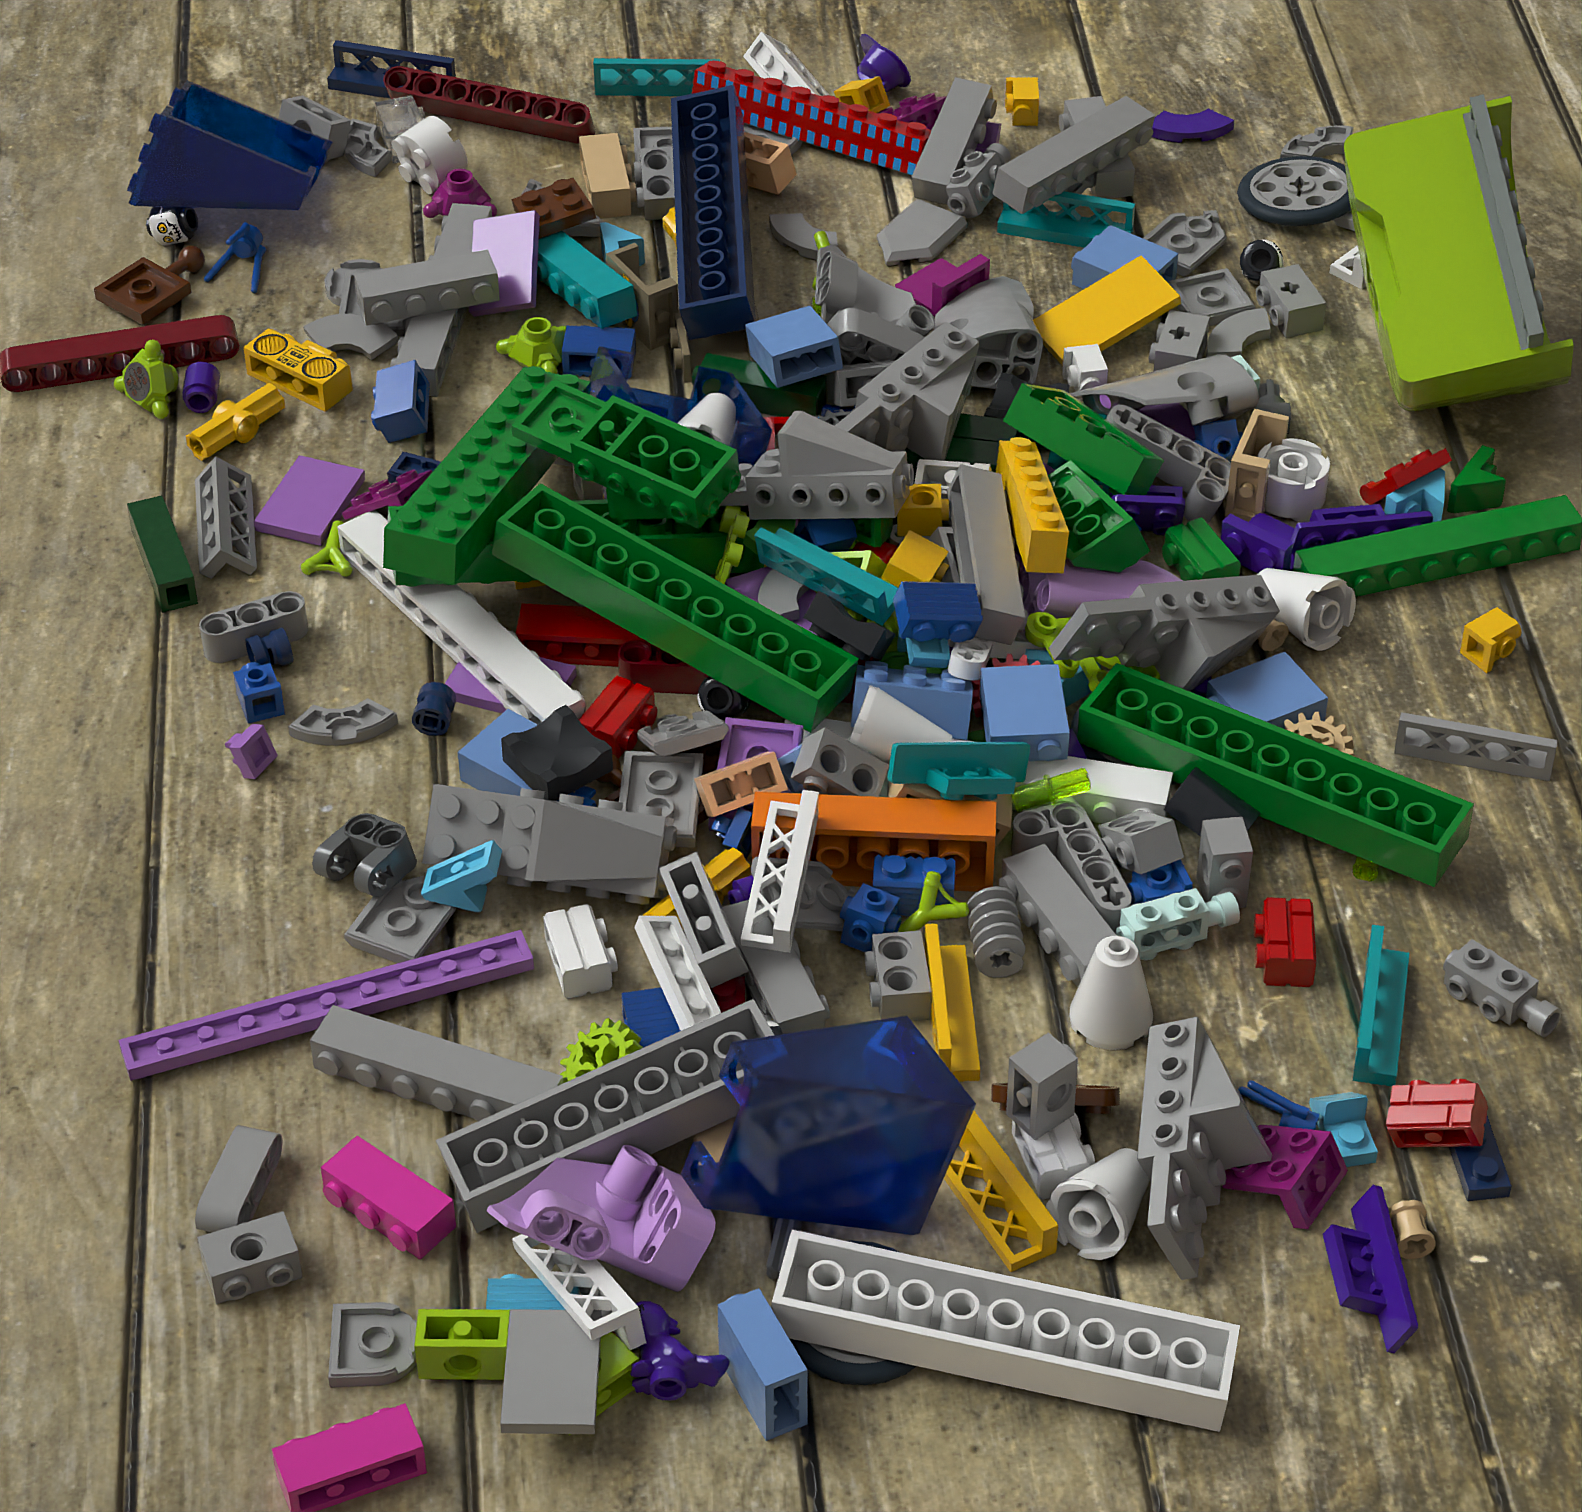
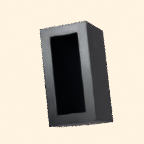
[1163,767,1260,837]

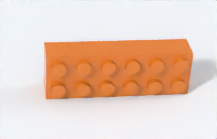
[751,792,997,892]

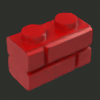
[579,675,658,759]
[1254,897,1317,987]
[1386,1079,1488,1148]

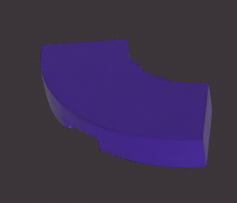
[1152,108,1234,143]

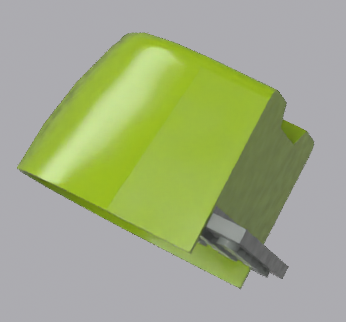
[1344,94,1574,411]

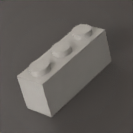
[659,852,749,988]

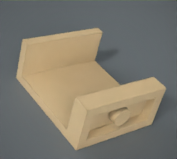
[1225,409,1289,522]

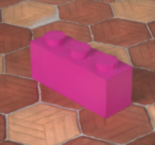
[321,1136,456,1260]
[272,1403,427,1512]

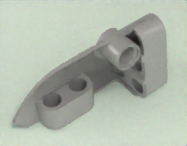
[815,244,935,365]
[933,276,1043,389]
[1070,354,1259,426]

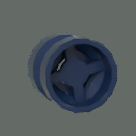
[245,628,294,667]
[412,682,456,736]

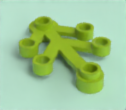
[714,505,750,584]
[1025,612,1161,692]

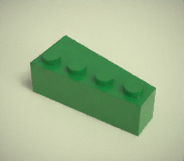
[1003,383,1164,495]

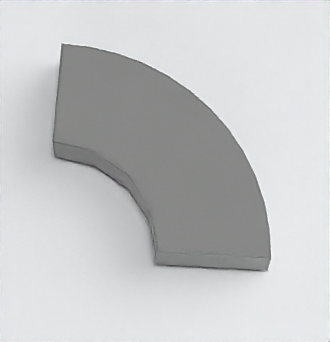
[345,119,392,177]
[1280,126,1354,158]
[769,213,838,260]
[1206,308,1271,357]
[303,313,399,360]
[758,569,811,621]
[288,698,398,746]

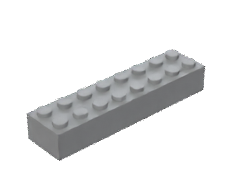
[436,999,796,1233]

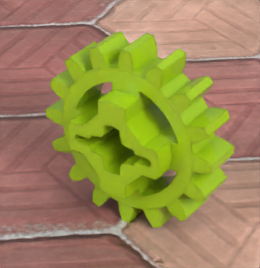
[560,1018,643,1083]

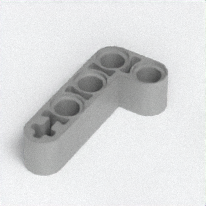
[1106,405,1231,523]
[1011,801,1132,934]

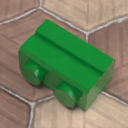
[1162,517,1241,581]

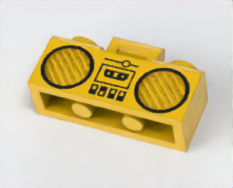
[243,328,353,412]

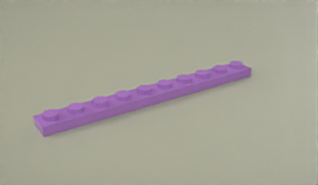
[118,930,534,1081]

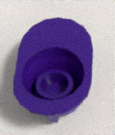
[857,34,911,92]

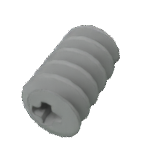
[967,886,1025,978]

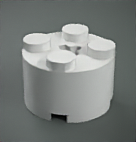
[391,116,467,195]
[1258,438,1330,522]

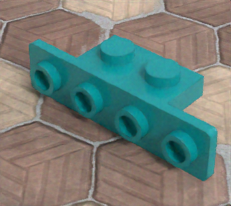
[887,742,1030,800]

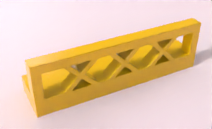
[924,924,980,1083]
[923,1104,1058,1272]

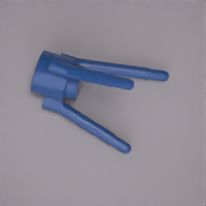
[204,222,266,293]
[1238,1080,1320,1130]

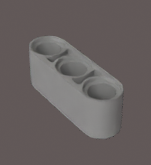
[199,591,308,663]
[195,1125,283,1232]

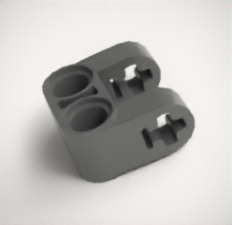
[312,813,417,897]

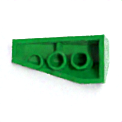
[1048,460,1151,572]

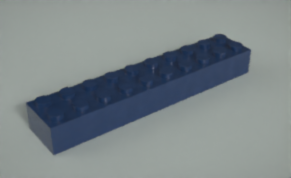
[671,85,756,340]

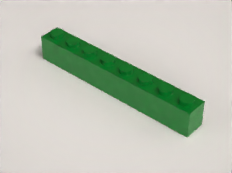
[1293,495,1582,597]

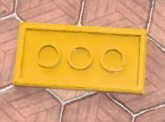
[1033,255,1181,366]

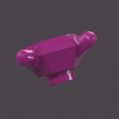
[423,169,497,218]

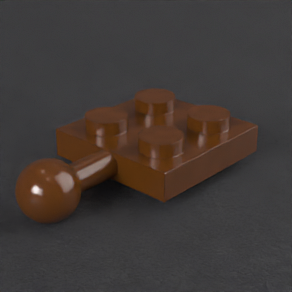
[511,177,596,239]
[94,246,205,325]

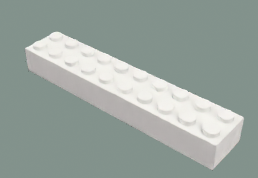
[771,1230,1240,1432]

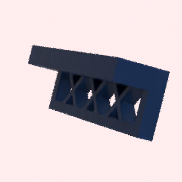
[327,40,456,99]

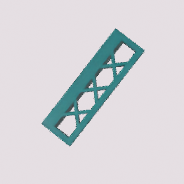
[593,58,720,96]
[997,191,1135,248]
[754,527,898,626]
[1353,924,1410,1087]

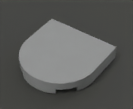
[328,1302,417,1387]

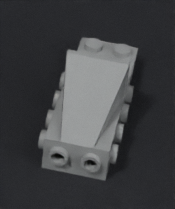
[835,321,979,461]
[720,411,914,520]
[1049,575,1280,692]
[422,784,677,905]
[1137,1017,1272,1280]

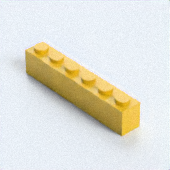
[996,437,1069,573]

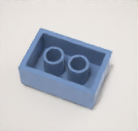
[851,661,973,740]

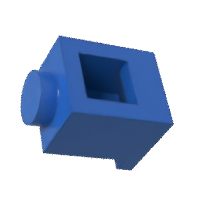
[233,662,285,724]
[1127,859,1193,906]

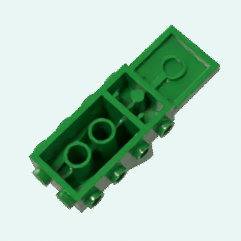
[511,379,741,529]

